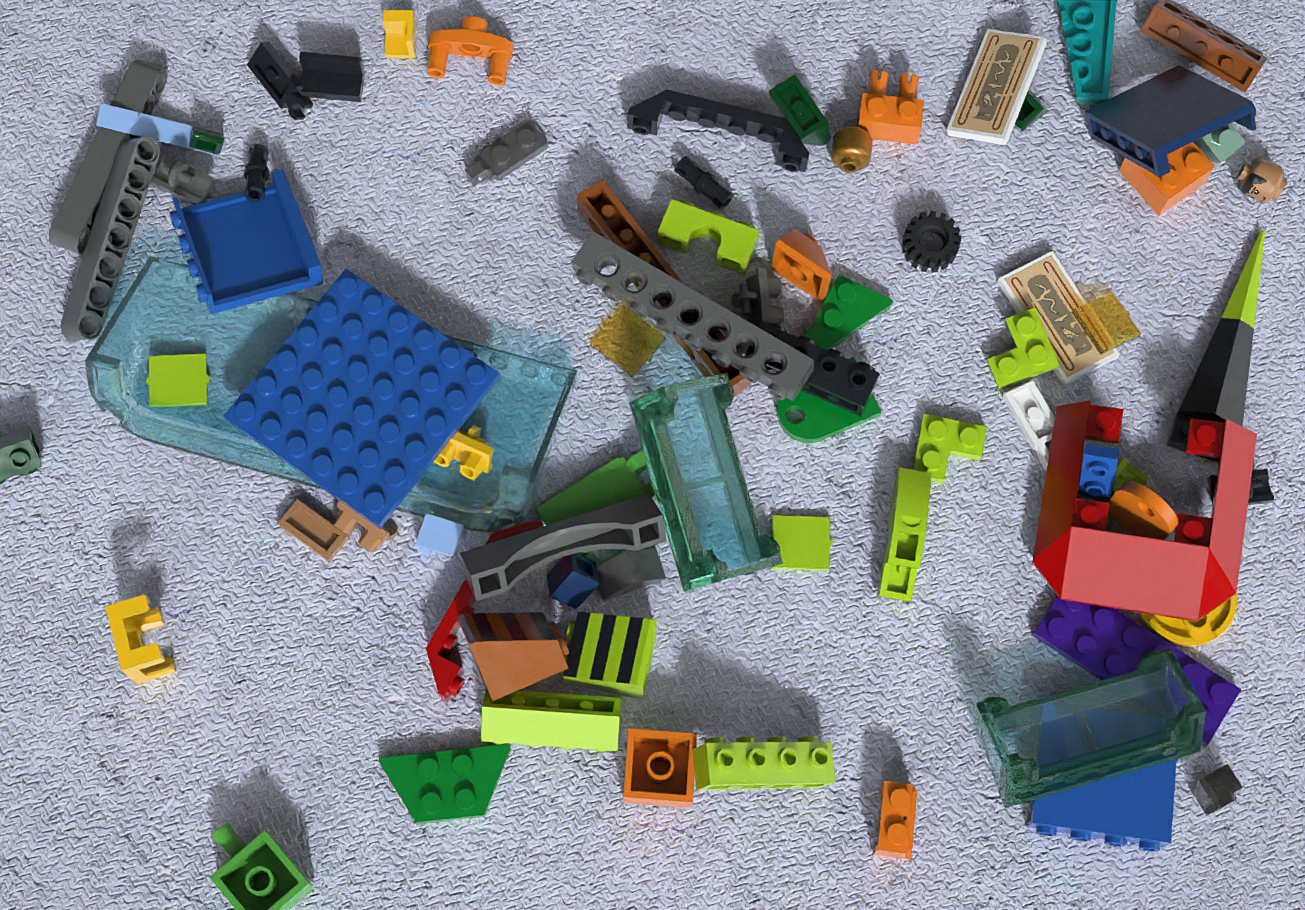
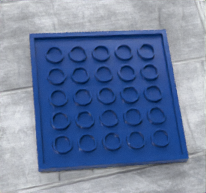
[223,269,500,529]

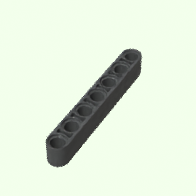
[49,59,168,254]
[60,136,160,341]

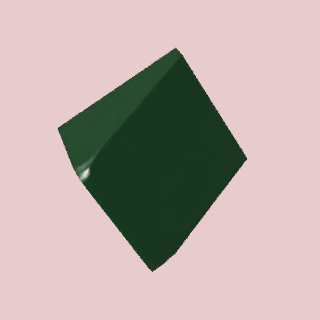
[1015,91,1048,131]
[189,126,225,155]

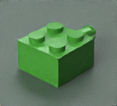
[209,823,315,910]

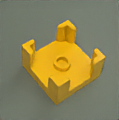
[105,594,176,684]

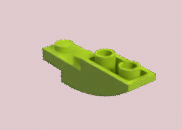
[877,467,931,602]

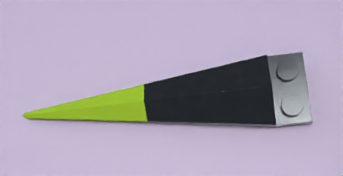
[1167,229,1265,463]

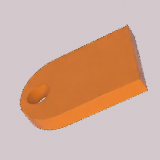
[1108,481,1178,540]

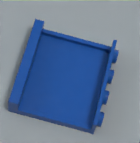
[169,169,323,314]
[1026,701,1179,852]

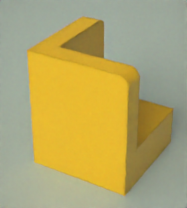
[383,10,417,58]

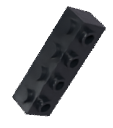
[745,321,880,417]

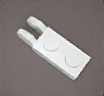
[1002,380,1055,471]

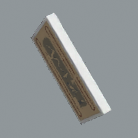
[947,29,1047,145]
[997,251,1120,386]

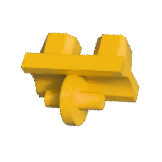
[434,425,494,480]

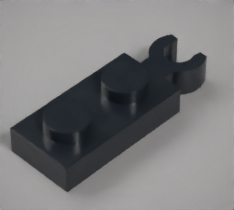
[247,42,313,120]

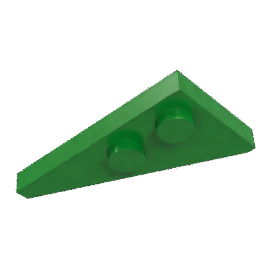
[805,274,894,350]

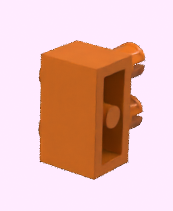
[857,70,924,144]

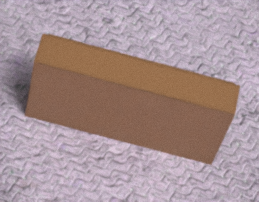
[277,497,350,563]

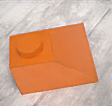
[771,229,832,304]

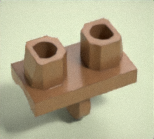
[334,501,398,552]

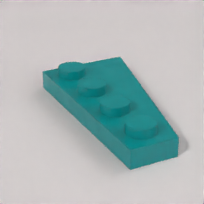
[1057,0,1117,104]

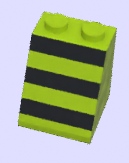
[560,612,657,699]

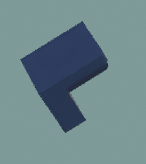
[547,553,600,609]

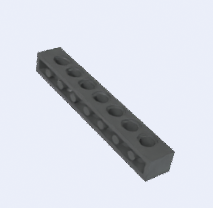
[571,231,814,401]

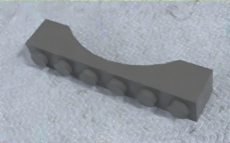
[460,494,667,602]

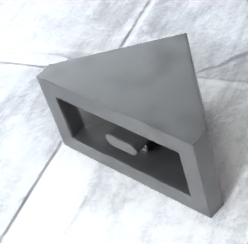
[597,548,666,601]

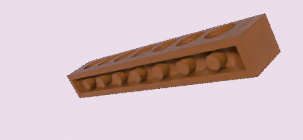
[577,179,751,403]

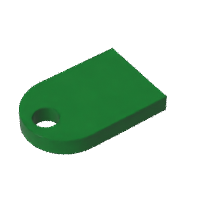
[777,357,881,443]

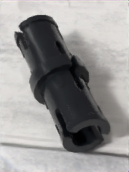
[244,144,269,202]
[674,156,734,210]

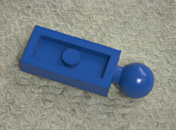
[1078,444,1119,502]

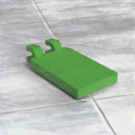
[535,449,670,556]

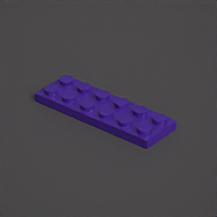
[1032,596,1241,747]

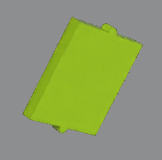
[146,353,210,408]
[769,515,833,571]

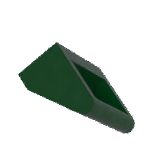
[769,74,831,146]

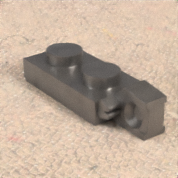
[465,121,548,187]

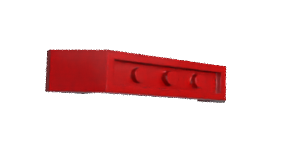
[426,520,543,702]

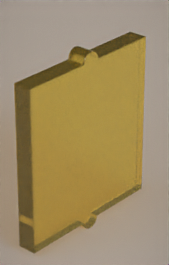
[1071,292,1141,355]
[590,305,666,378]

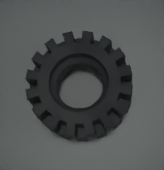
[902,211,961,273]

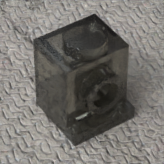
[1188,764,1243,816]

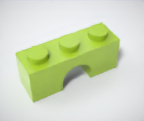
[657,199,760,275]

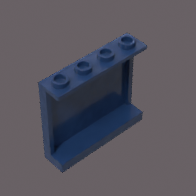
[1085,65,1257,177]

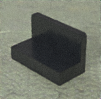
[299,52,365,102]

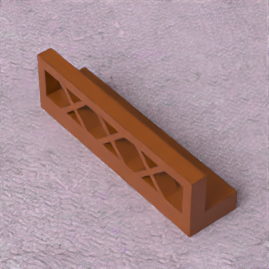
[1140,0,1268,92]

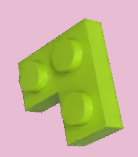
[987,307,1060,391]
[912,413,987,484]

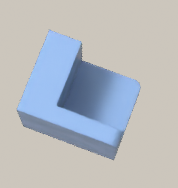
[415,513,466,556]

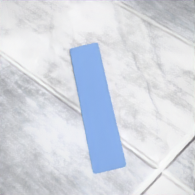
[96,103,221,156]

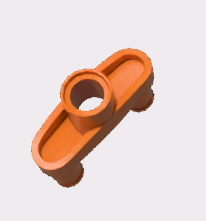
[427,16,514,86]

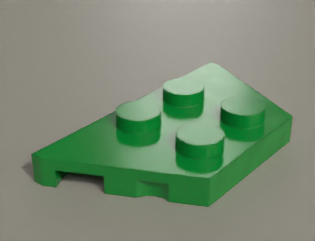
[379,744,511,824]

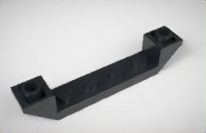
[627,89,810,172]

